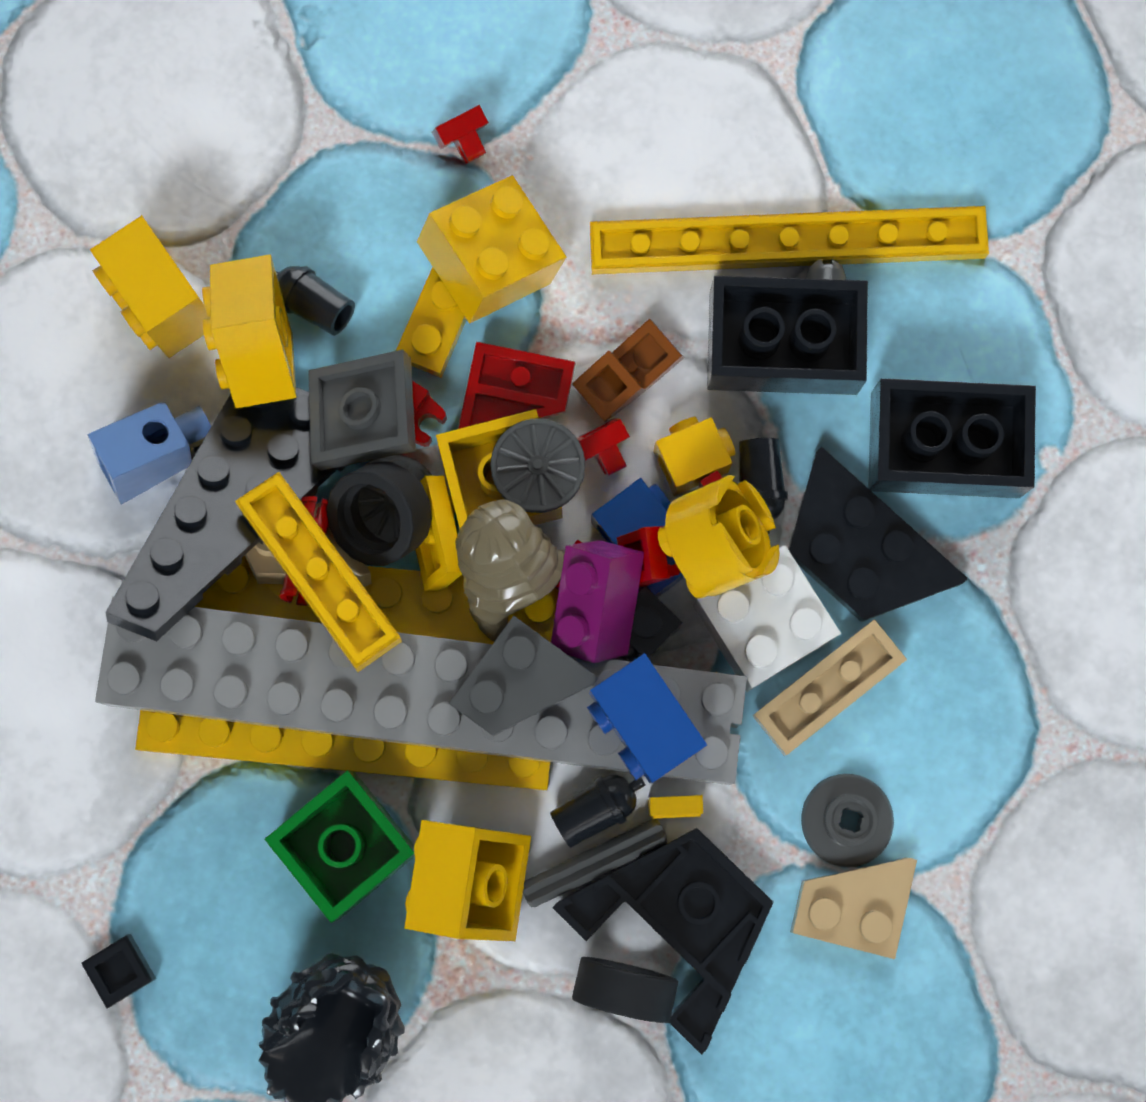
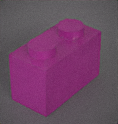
[551,540,644,663]

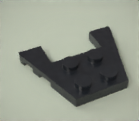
[552,828,774,1055]

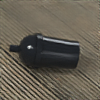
[275,266,355,336]
[739,438,788,534]
[550,775,646,848]

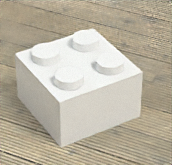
[693,545,841,692]

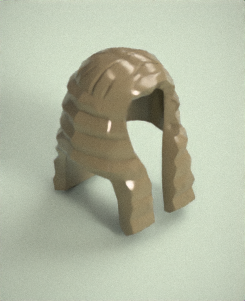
[455,500,565,641]

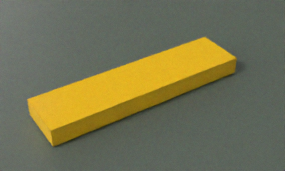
[235,472,402,673]

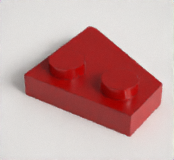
[458,342,576,429]

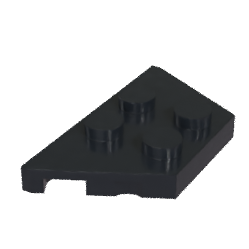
[788,446,968,622]

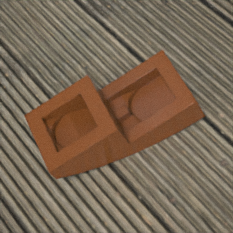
[572,319,684,422]

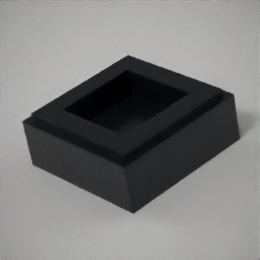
[81,934,156,1009]

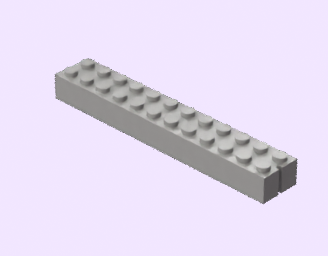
[95,597,747,785]

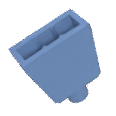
[87,402,211,505]

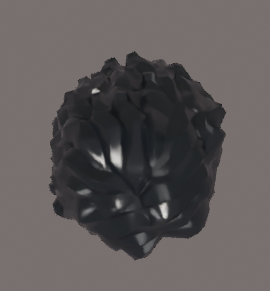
[258,953,405,1102]

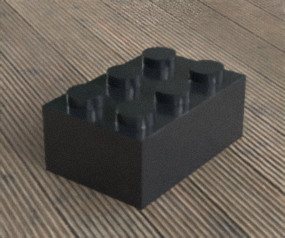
[707,276,868,395]
[868,378,1036,498]

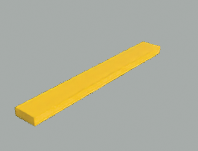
[590,206,989,275]

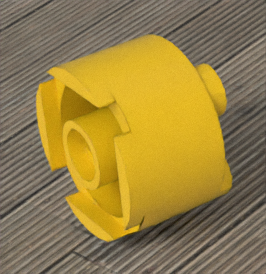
[658,475,780,599]

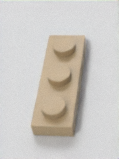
[752,619,907,756]

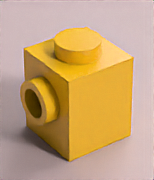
[653,416,736,496]

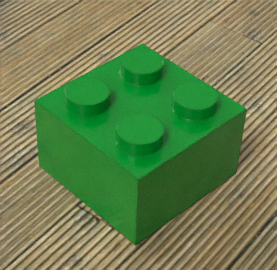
[264,770,415,923]

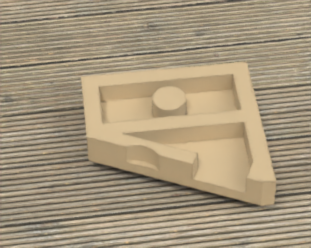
[790,858,917,959]

